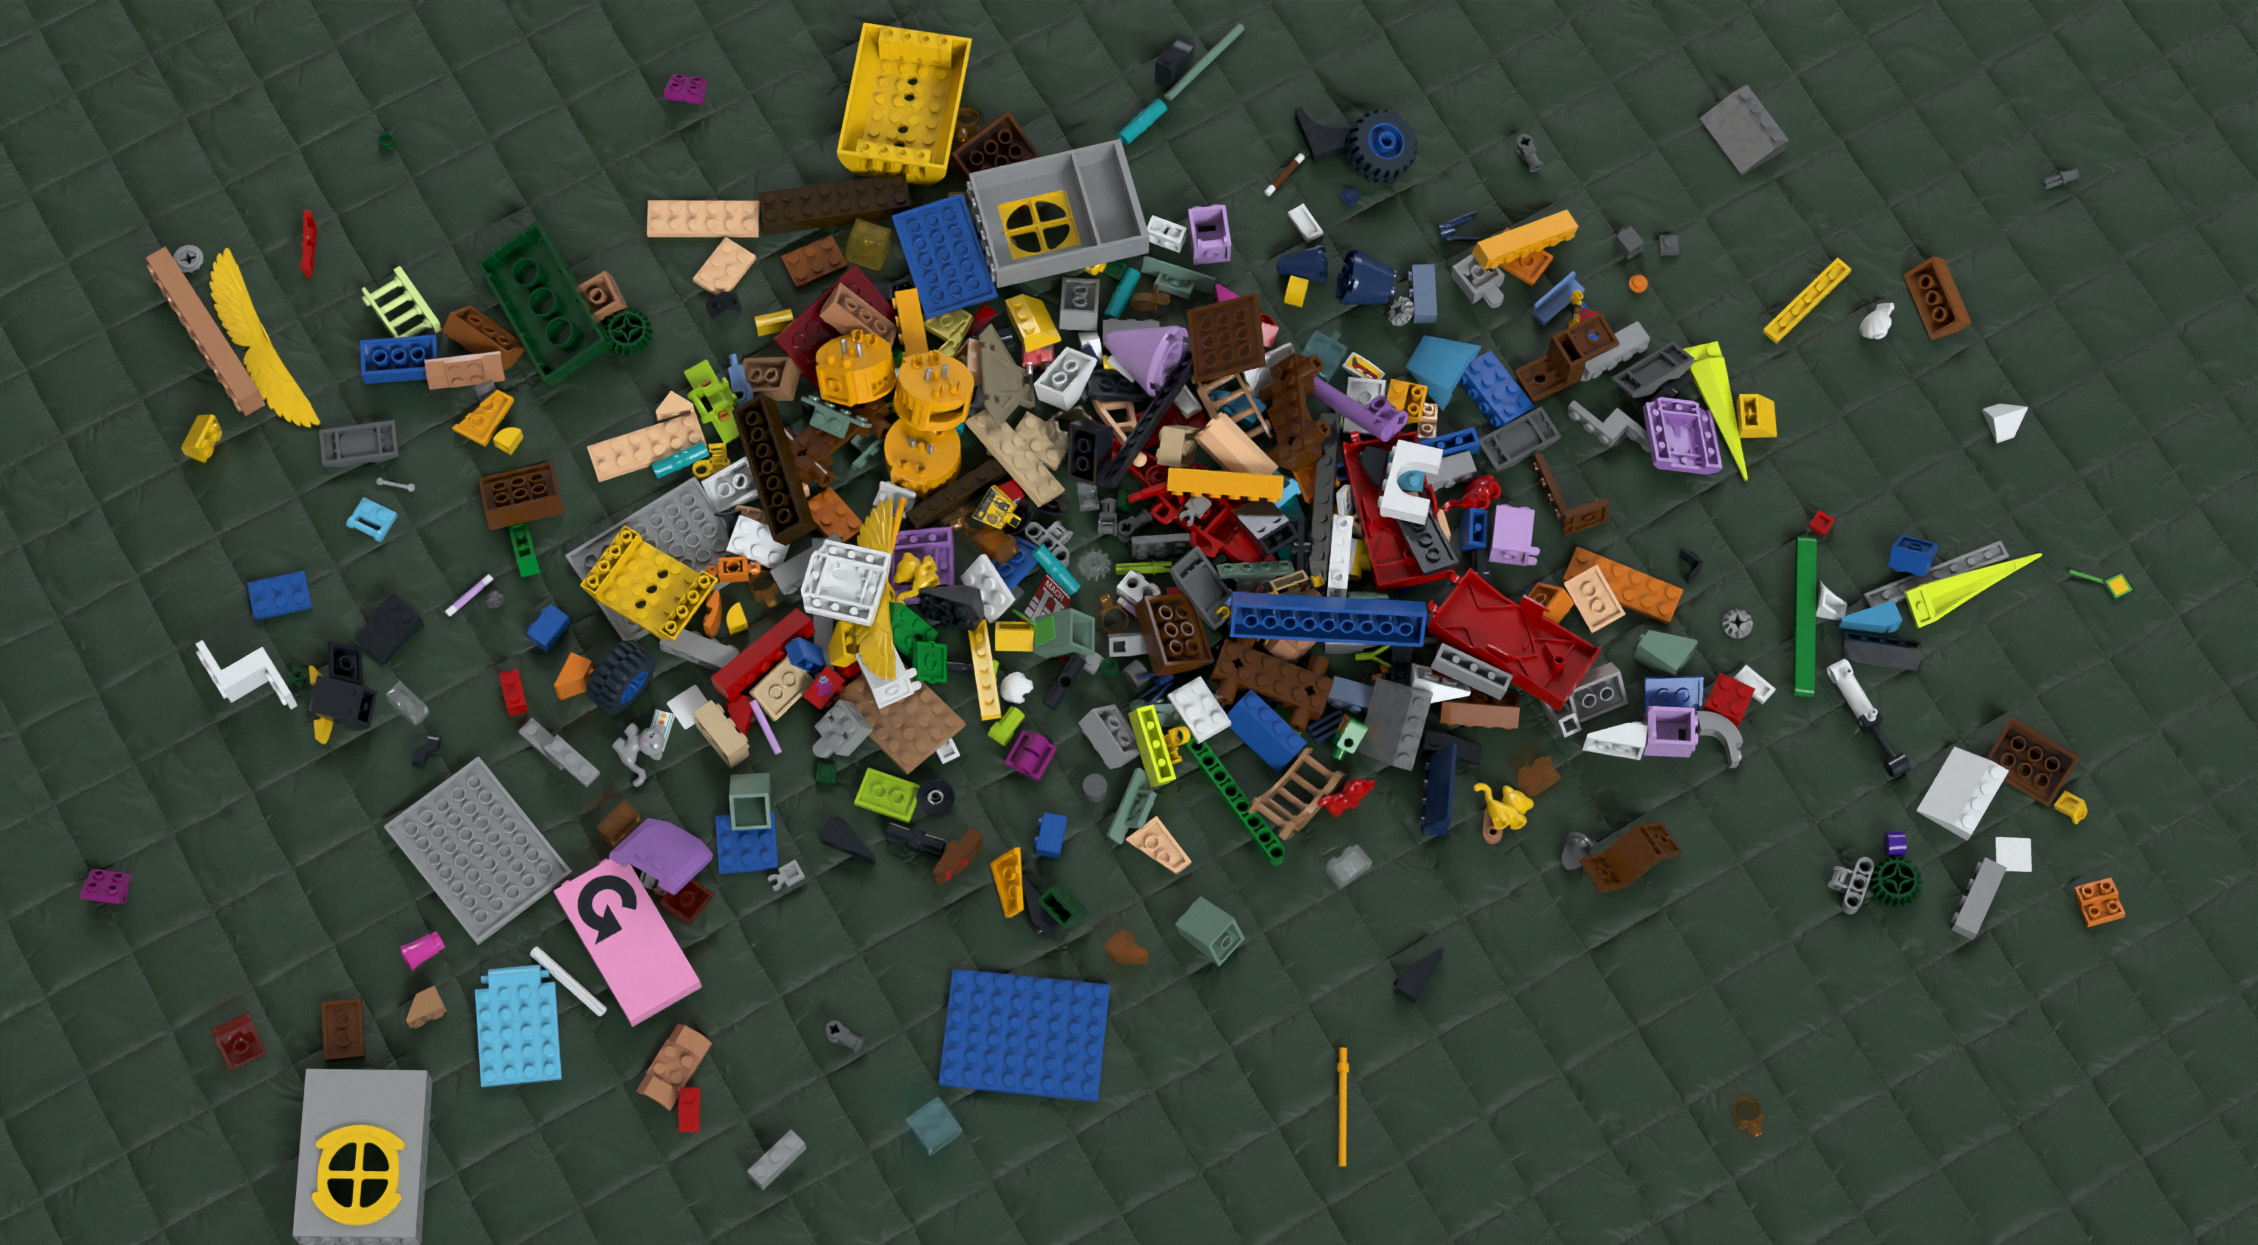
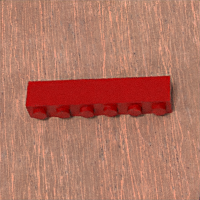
[711,608,816,701]

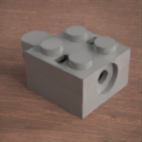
[1451,254,1505,308]
[813,700,873,758]

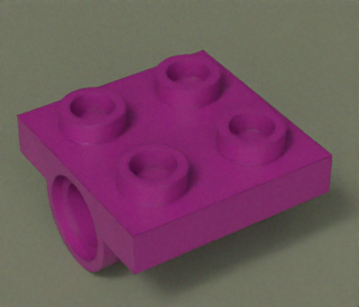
[664,74,708,105]
[1005,730,1057,782]
[80,869,131,904]

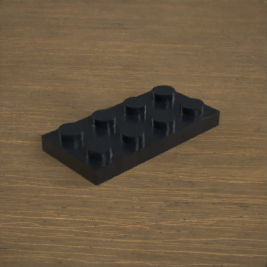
[1393,506,1459,577]

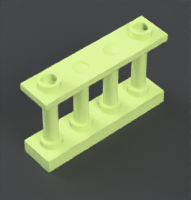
[362,266,442,338]

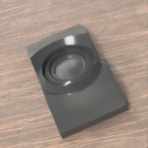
[1612,342,1695,398]
[1479,406,1561,472]
[319,420,399,467]
[1169,546,1232,630]

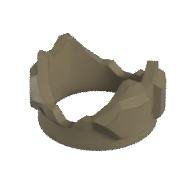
[1046,406,1092,451]

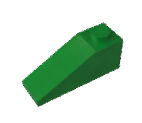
[508,522,540,577]

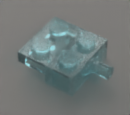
[1301,330,1348,383]

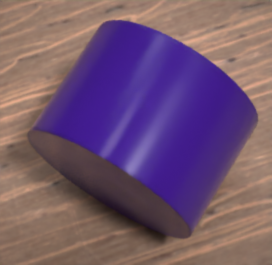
[1884,831,1906,856]

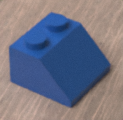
[1888,535,1938,577]

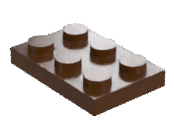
[321,998,365,1062]

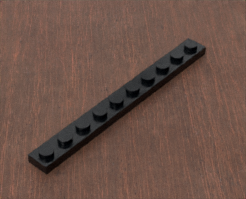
[1098,351,1194,488]
[1308,413,1341,597]

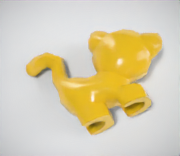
[894,552,940,606]
[1473,783,1534,830]

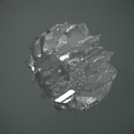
[1078,548,1111,581]

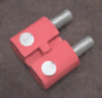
[1021,344,1055,378]

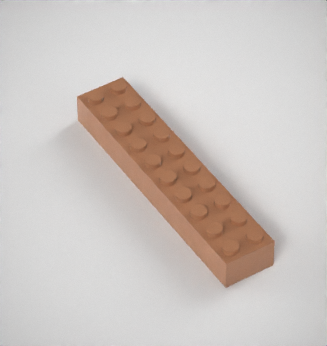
[146,246,265,416]

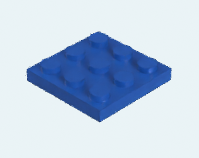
[715,811,778,874]

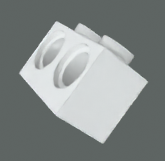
[1147,215,1187,253]
[1117,570,1161,606]

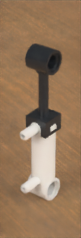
[1827,659,1911,778]

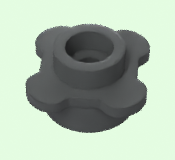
[486,591,505,608]

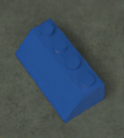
[360,335,439,384]
[1227,690,1307,774]

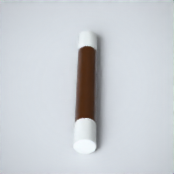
[1264,153,1305,196]

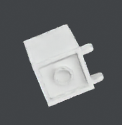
[855,647,921,709]

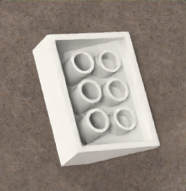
[1916,746,2009,841]

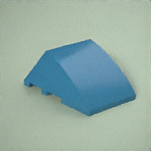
[1405,335,1482,411]

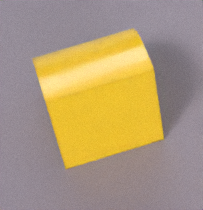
[1284,276,1309,307]
[493,427,523,455]
[727,602,748,635]

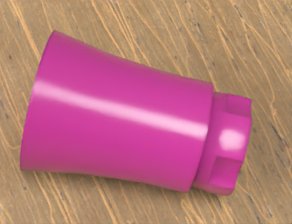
[398,931,445,971]

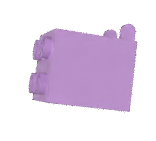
[1187,204,1231,265]
[1489,504,1540,566]
[1643,706,1698,757]

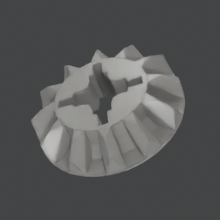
[173,245,204,273]
[1388,297,1414,326]
[1722,608,1753,638]

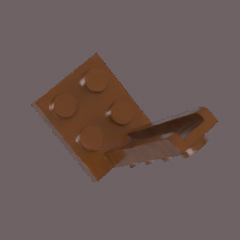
[1532,453,1609,536]

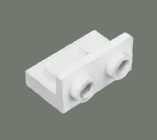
[873,481,917,519]

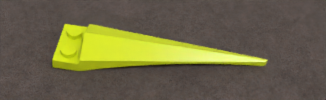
[1683,341,1748,481]
[1904,553,2042,628]

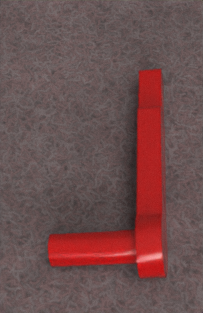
[1127,481,1186,505]

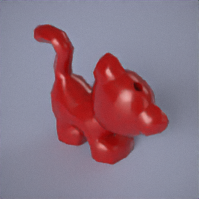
[1441,474,1501,513]
[1317,778,1375,817]

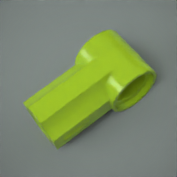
[988,706,1025,746]

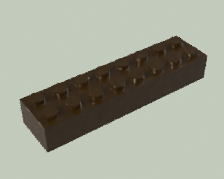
[759,173,911,236]
[732,393,816,546]

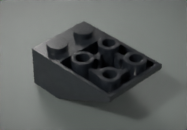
[1232,497,1299,560]
[919,585,985,632]
[309,675,378,731]

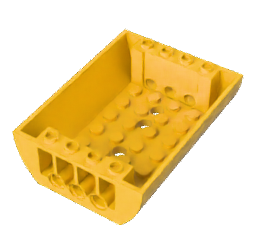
[837,23,972,186]

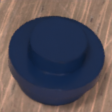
[1341,188,1359,206]

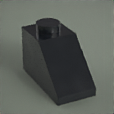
[1358,445,1388,492]

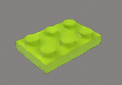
[854,768,921,823]

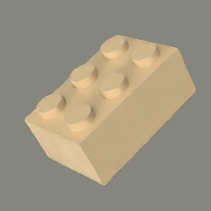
[1156,425,1200,468]
[693,700,749,769]

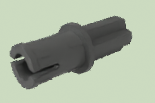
[2042,168,2079,189]

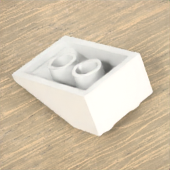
[1034,347,1097,411]
[701,457,759,511]
[1410,663,1471,703]
[1583,722,1648,760]

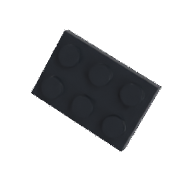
[1086,369,1146,402]

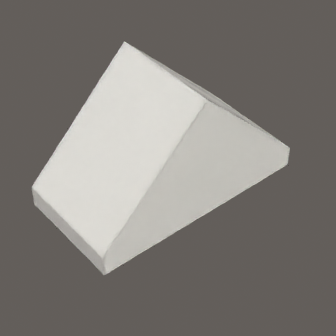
[1078,331,1103,366]

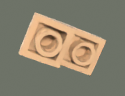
[1417,403,1438,442]

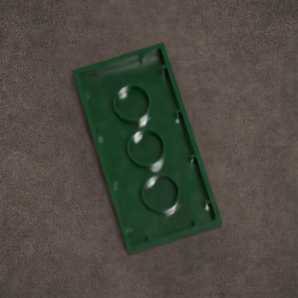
[477,221,613,387]

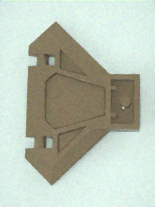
[979,324,1035,427]

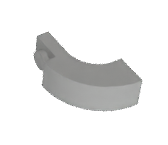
[1539,699,1582,738]
[1696,711,1743,768]

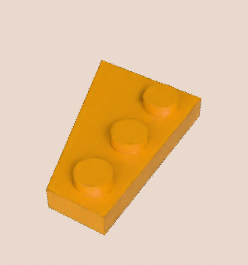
[452,389,514,447]
[990,848,1024,917]

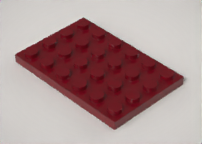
[773,265,898,395]

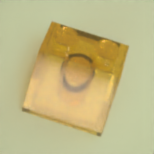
[844,219,892,271]

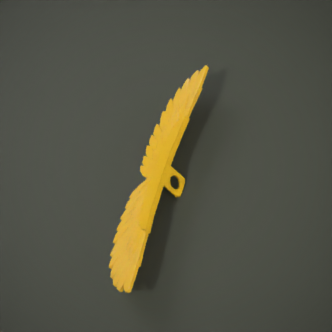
[209,248,320,428]
[854,497,896,680]

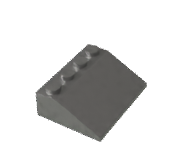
[1699,85,1789,176]
[1357,678,1433,771]

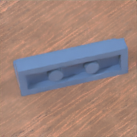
[1532,271,1585,327]

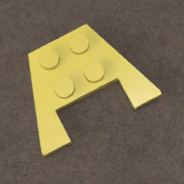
[897,309,974,358]

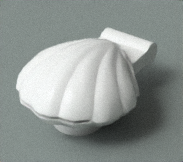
[1859,303,1894,339]

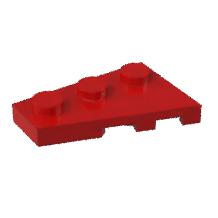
[300,210,317,277]

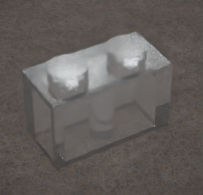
[386,681,430,727]
[1326,844,1372,890]

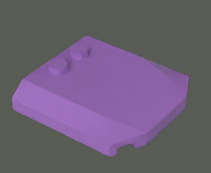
[1643,397,1723,475]
[888,527,955,605]
[609,818,713,895]

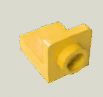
[2054,791,2087,824]

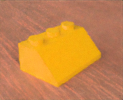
[1005,294,1061,353]

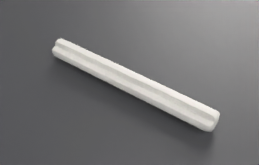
[530,947,607,1016]

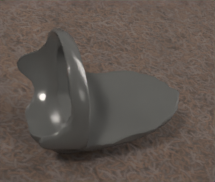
[1562,830,1595,870]

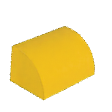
[754,309,794,337]
[995,621,1034,651]

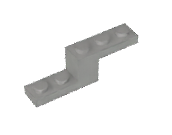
[1567,400,1651,452]
[518,718,600,788]

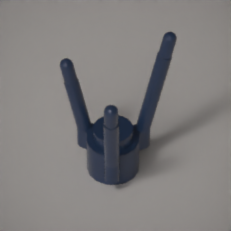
[1438,211,1479,242]
[1135,672,1174,706]

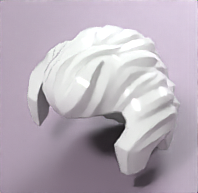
[1000,672,1033,704]

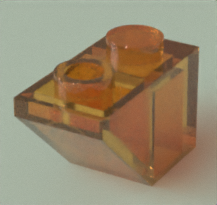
[1105,929,1149,965]

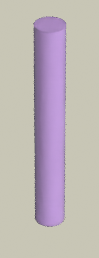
[749,699,782,755]

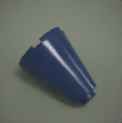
[1276,246,1328,283]

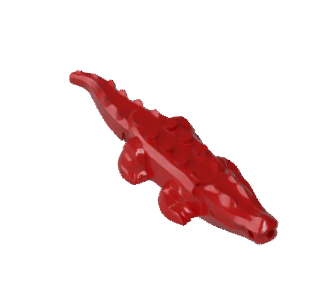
[1091,420,1283,579]

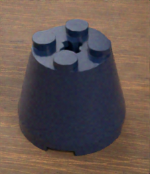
[1336,249,1397,305]

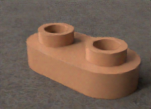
[1482,808,1503,844]

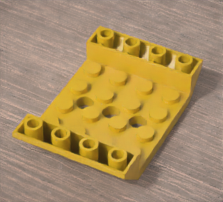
[580,525,718,641]

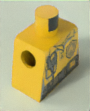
[972,485,1021,529]

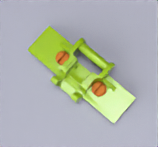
[684,359,740,444]

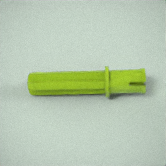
[1115,560,1172,575]

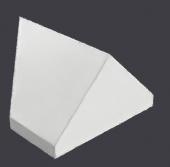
[1982,404,2028,443]
[1816,581,1847,621]

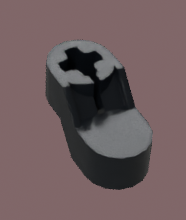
[412,734,442,769]

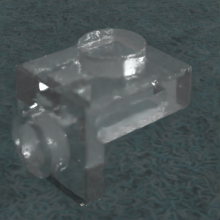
[1077,482,1099,512]

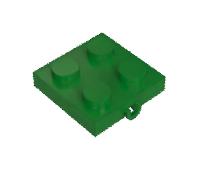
[913,641,947,684]

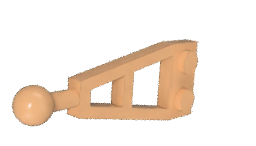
[1091,400,1147,467]

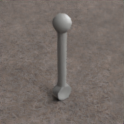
[376,478,415,492]

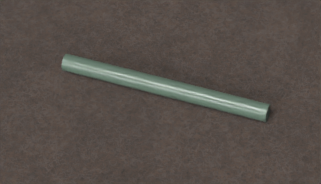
[1164,23,1245,101]

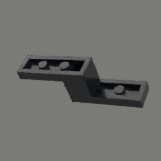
[1390,645,1413,686]

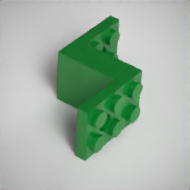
[832,602,938,661]

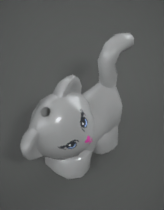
[612,723,666,787]

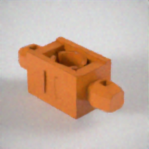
[706,556,761,583]

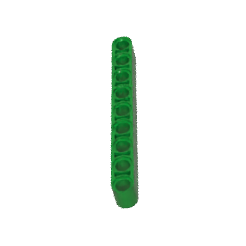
[1793,536,1817,697]
[1178,722,1285,866]

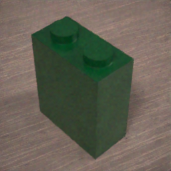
[1037,885,1090,929]

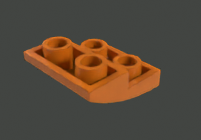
[703,589,722,639]
[2074,877,2125,927]

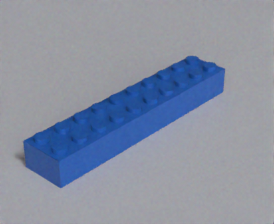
[1229,592,1427,647]

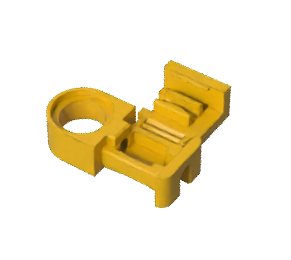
[692,443,731,479]
[1163,726,1190,765]

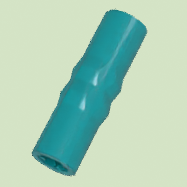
[1117,98,1167,145]
[1103,268,1140,320]
[651,441,710,479]
[1031,543,1081,596]

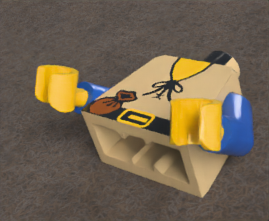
[1266,569,1324,596]

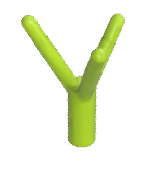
[1355,645,1392,668]

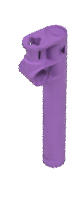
[1310,376,1408,442]

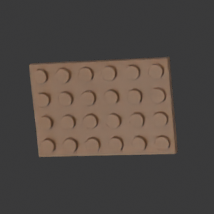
[832,662,966,775]

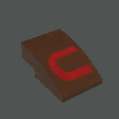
[932,827,984,886]

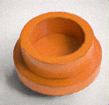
[1629,275,1648,293]

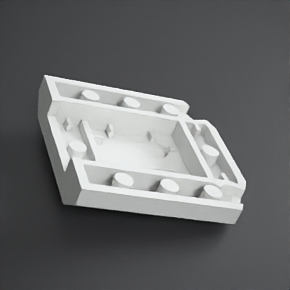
[801,539,892,626]

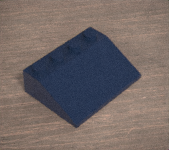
[1420,744,1457,836]

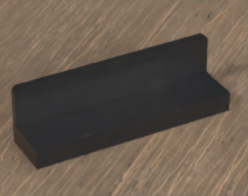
[1841,632,1922,670]

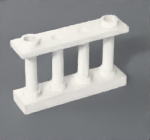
[1327,515,1353,598]

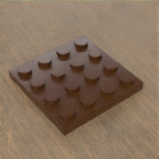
[1187,293,1266,382]

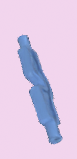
[728,354,754,408]

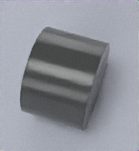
[1122,660,1150,689]
[1083,774,1107,802]

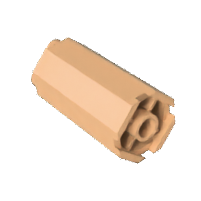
[1195,412,1278,475]

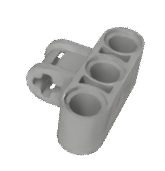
[1025,520,1073,567]
[1828,857,1874,914]

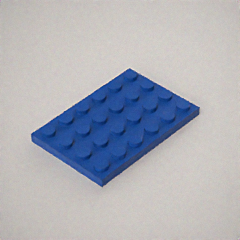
[892,193,998,320]

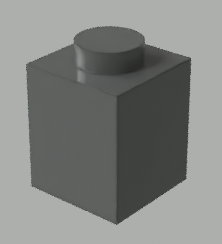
[1614,226,1644,260]

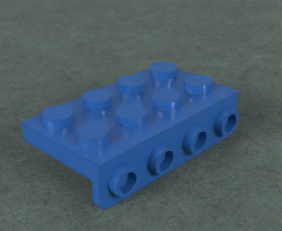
[1458,351,1535,430]

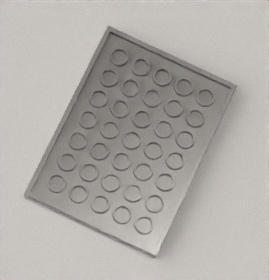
[565,476,752,641]
[384,756,573,945]

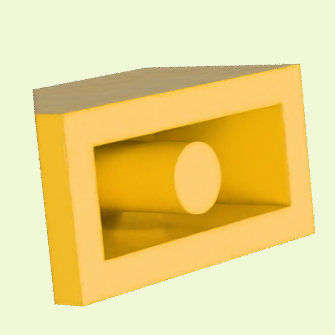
[828,620,859,667]

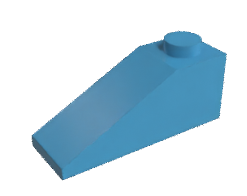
[1208,389,1267,430]
[1837,600,1902,633]

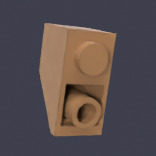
[406,985,447,1029]

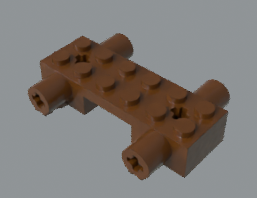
[1258,352,1331,472]
[784,398,892,487]
[1210,637,1334,732]

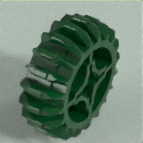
[603,308,654,357]
[1869,855,1923,908]

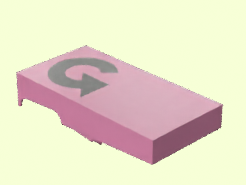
[554,858,702,1027]

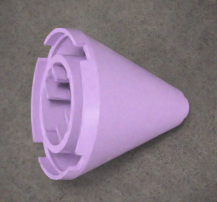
[1105,325,1188,398]

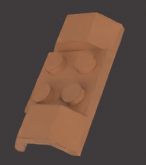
[425,351,506,390]
[1262,587,1322,665]
[636,1024,712,1111]

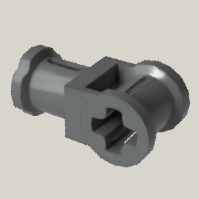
[1515,134,1544,172]
[1098,498,1117,536]
[1117,508,1154,543]
[826,1020,865,1054]

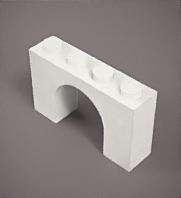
[1377,440,1443,525]

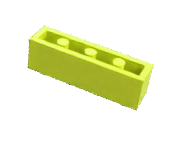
[1128,704,1176,788]

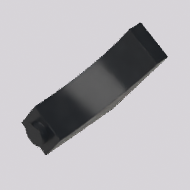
[1155,36,1195,90]
[1294,107,1350,164]

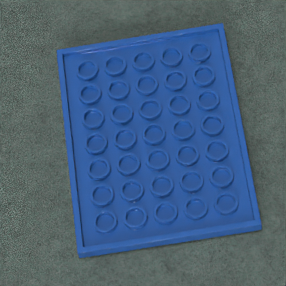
[939,969,1110,1102]

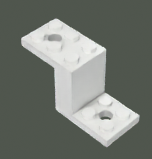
[196,640,297,709]

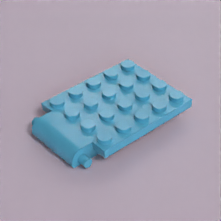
[475,965,562,1087]

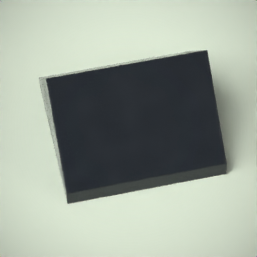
[328,641,363,685]

